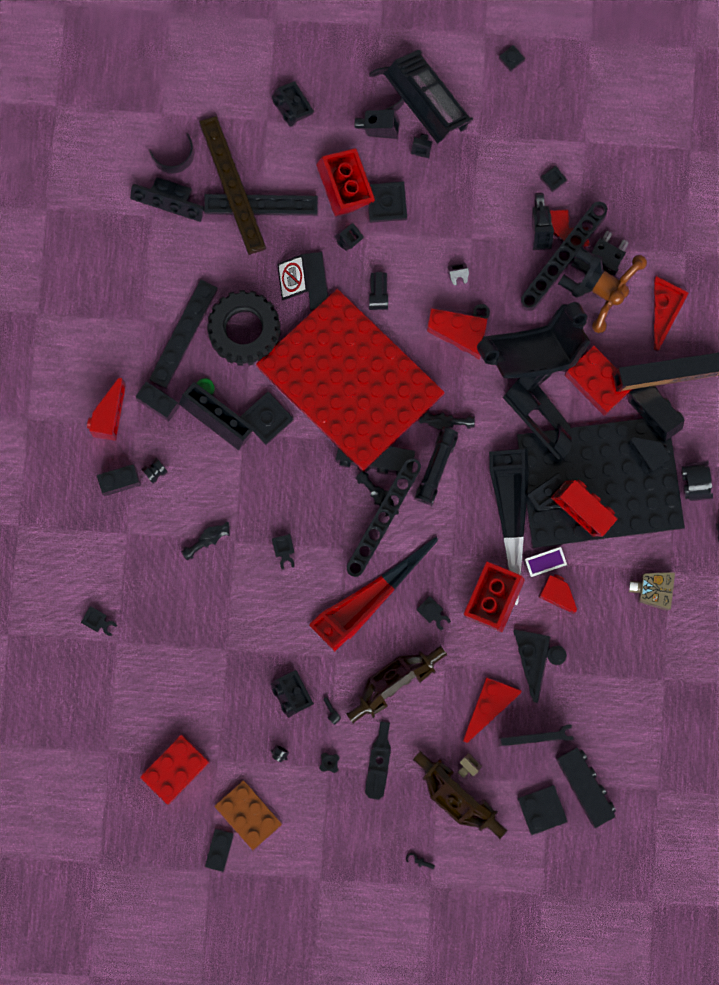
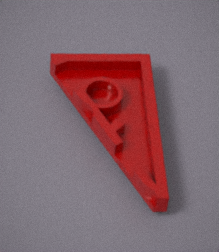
[654,276,689,352]
[463,678,521,743]

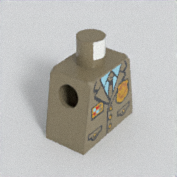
[628,572,675,611]

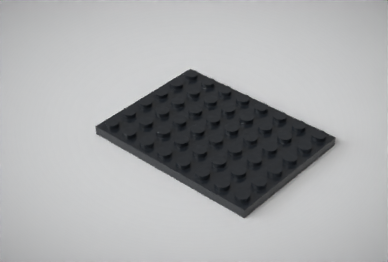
[517,419,685,548]

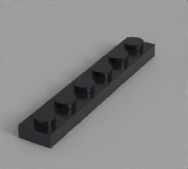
[204,194,318,216]
[149,280,218,389]

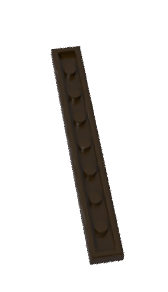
[199,116,266,255]

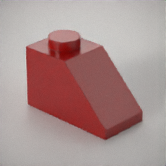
[539,574,577,614]

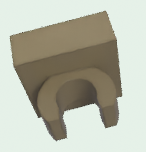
[458,753,482,778]

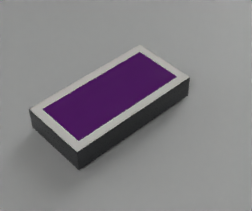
[524,547,567,578]

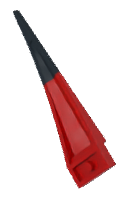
[309,537,438,652]

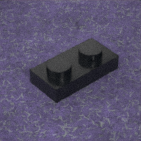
[205,829,234,872]

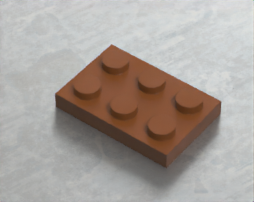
[214,780,282,851]

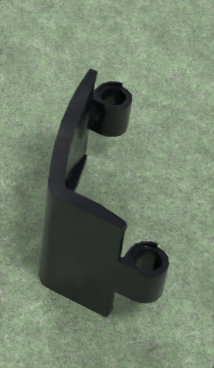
[477,302,590,378]

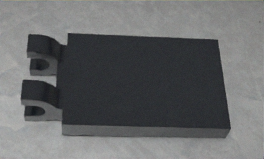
[498,724,574,747]

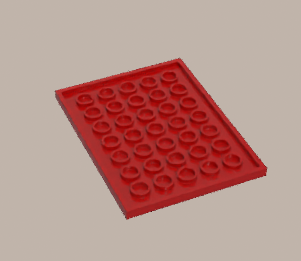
[256,289,445,471]

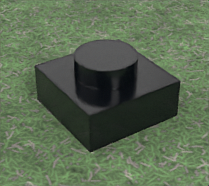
[499,45,525,72]

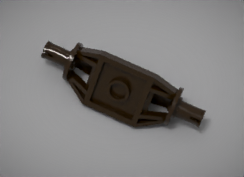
[346,645,447,724]
[413,751,508,839]

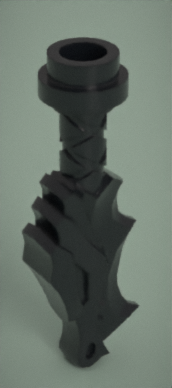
[419,411,475,430]
[355,471,399,517]
[181,522,231,561]

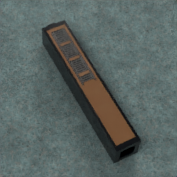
[612,352,719,392]

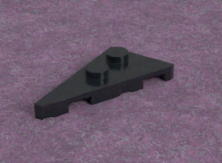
[513,629,551,703]

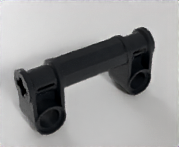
[414,427,458,506]

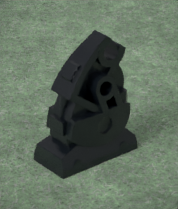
[532,192,554,250]

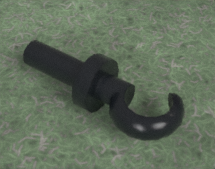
[406,853,435,870]

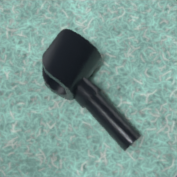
[323,697,341,725]

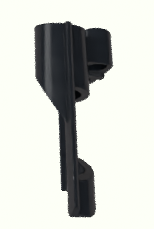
[503,373,572,460]

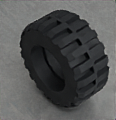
[207,290,281,366]

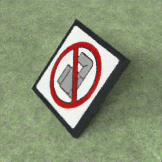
[277,254,310,301]

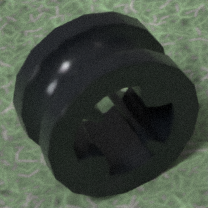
[473,304,490,319]

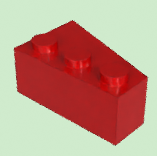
[427,308,487,360]

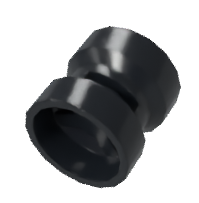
[141,457,168,484]

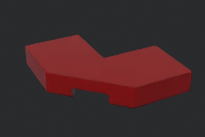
[550,210,589,247]

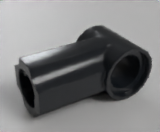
[369,272,388,310]

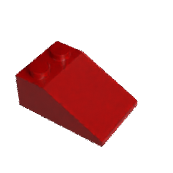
[87,378,126,441]

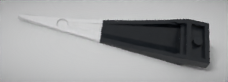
[489,449,529,605]

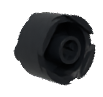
[681,461,713,501]

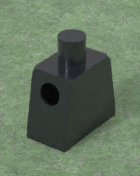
[355,110,400,139]

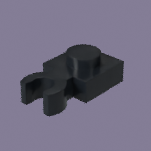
[272,534,295,570]
[416,596,451,631]
[81,606,118,636]

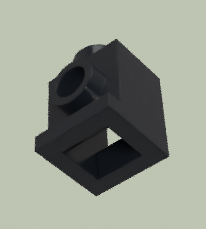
[334,223,364,251]

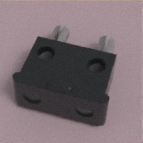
[591,231,628,276]

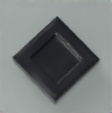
[540,166,567,193]

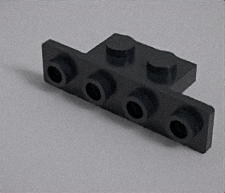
[130,177,204,222]

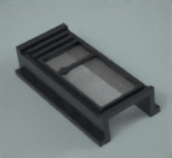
[383,49,473,144]

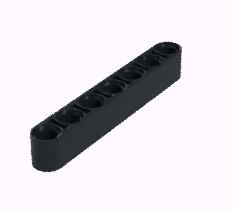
[521,201,608,311]
[347,458,421,577]

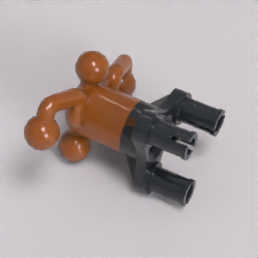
[558,246,647,333]

